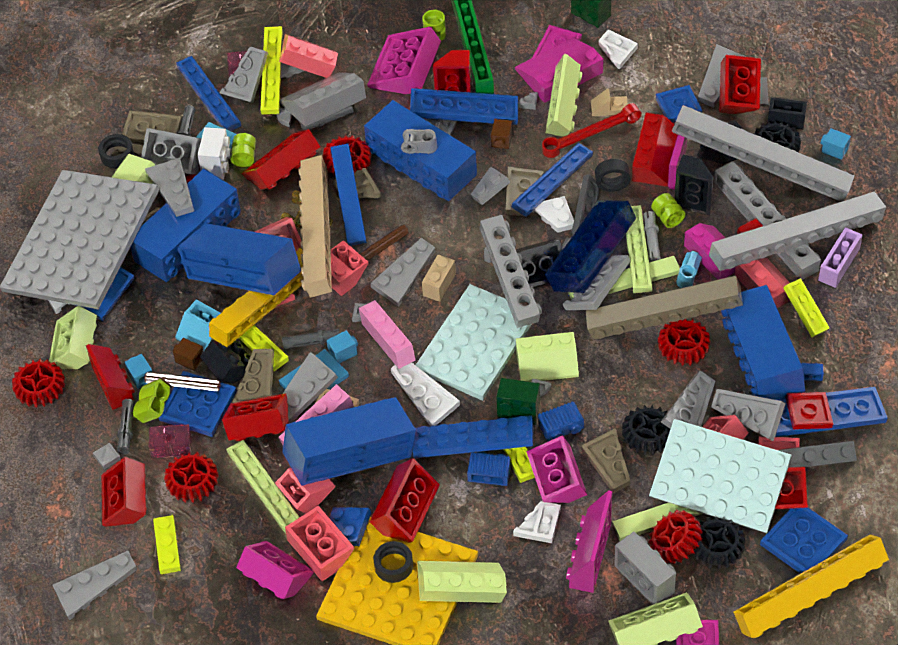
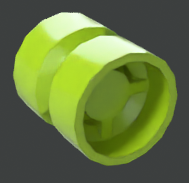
[423,10,446,41]
[230,133,256,167]
[651,193,686,228]

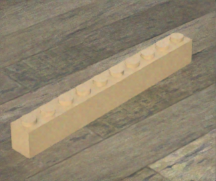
[299,155,332,298]

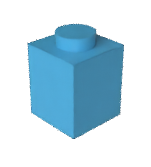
[821,128,851,160]
[326,330,358,364]
[125,354,152,389]

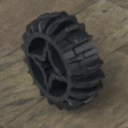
[753,121,801,153]
[622,404,671,455]
[692,516,746,569]

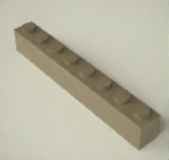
[586,276,743,340]

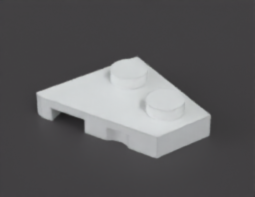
[599,30,638,69]
[532,196,574,233]
[513,501,561,543]

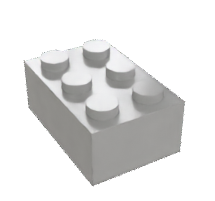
[141,128,202,174]
[615,532,676,604]

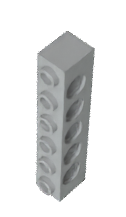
[480,215,542,328]

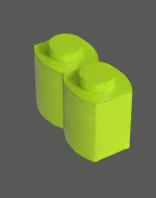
[133,379,170,423]

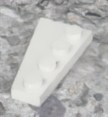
[391,363,460,426]

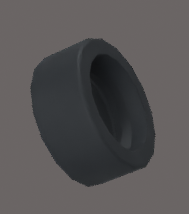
[98,134,134,169]
[595,159,631,192]
[373,541,413,583]

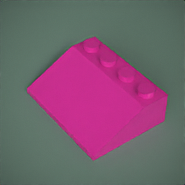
[367,27,441,94]
[515,38,604,103]
[566,490,612,593]

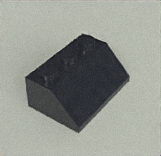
[674,154,713,216]
[501,239,569,289]

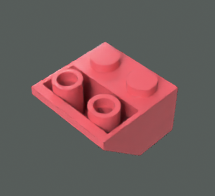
[330,240,368,296]
[275,468,336,514]

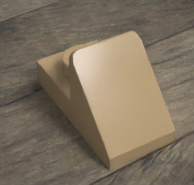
[591,88,628,116]

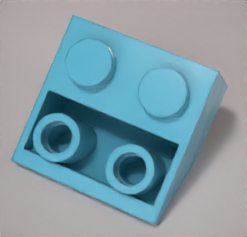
[175,299,221,351]

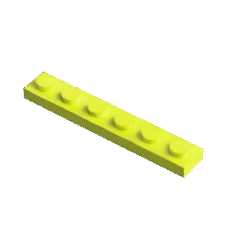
[261,26,283,114]

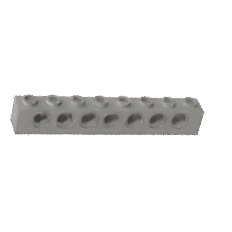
[714,161,821,280]

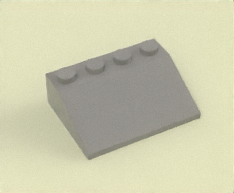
[280,72,366,126]

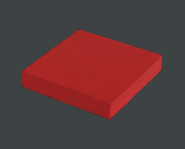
[785,392,833,430]

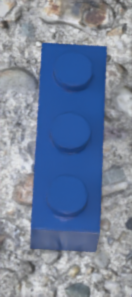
[801,363,824,381]

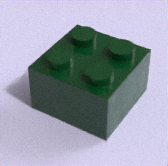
[571,0,611,28]
[496,378,540,425]

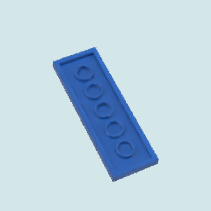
[410,88,518,125]
[773,387,888,437]
[413,416,533,458]

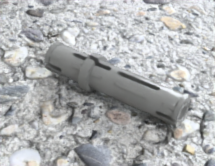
[643,211,661,262]

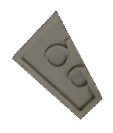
[505,167,544,216]
[232,349,274,403]
[581,429,630,493]

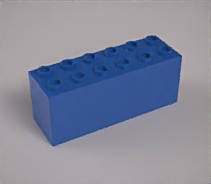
[364,100,477,201]
[131,169,241,282]
[178,223,301,295]
[721,285,806,399]
[283,397,416,486]

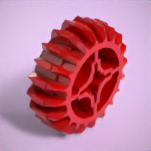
[322,135,371,177]
[658,318,710,366]
[12,358,65,408]
[164,451,219,503]
[648,510,703,564]

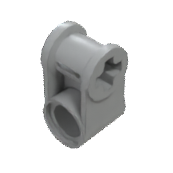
[401,129,437,154]

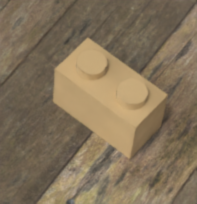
[422,255,456,302]

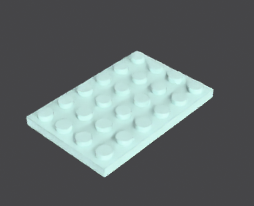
[416,284,532,401]
[649,419,792,533]

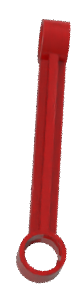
[542,103,642,158]

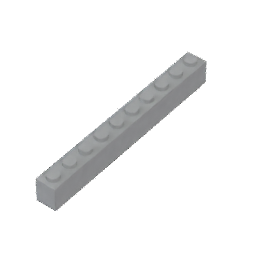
[672,105,854,202]
[709,192,886,271]

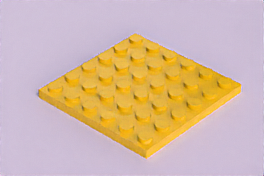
[316,517,478,645]

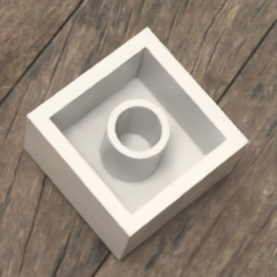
[198,127,232,180]

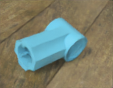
[676,251,702,288]

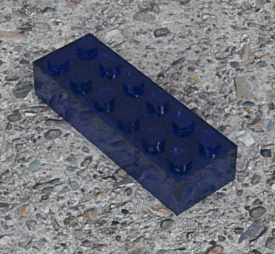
[545,200,636,293]

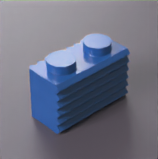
[538,401,584,442]
[467,452,511,486]

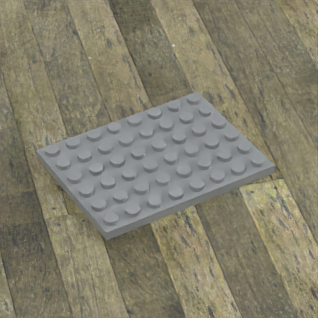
[0,170,160,309]

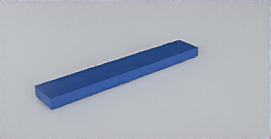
[176,56,241,131]
[511,143,593,217]
[331,144,367,246]

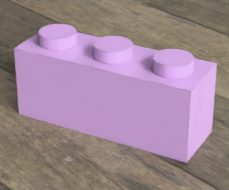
[818,227,862,288]

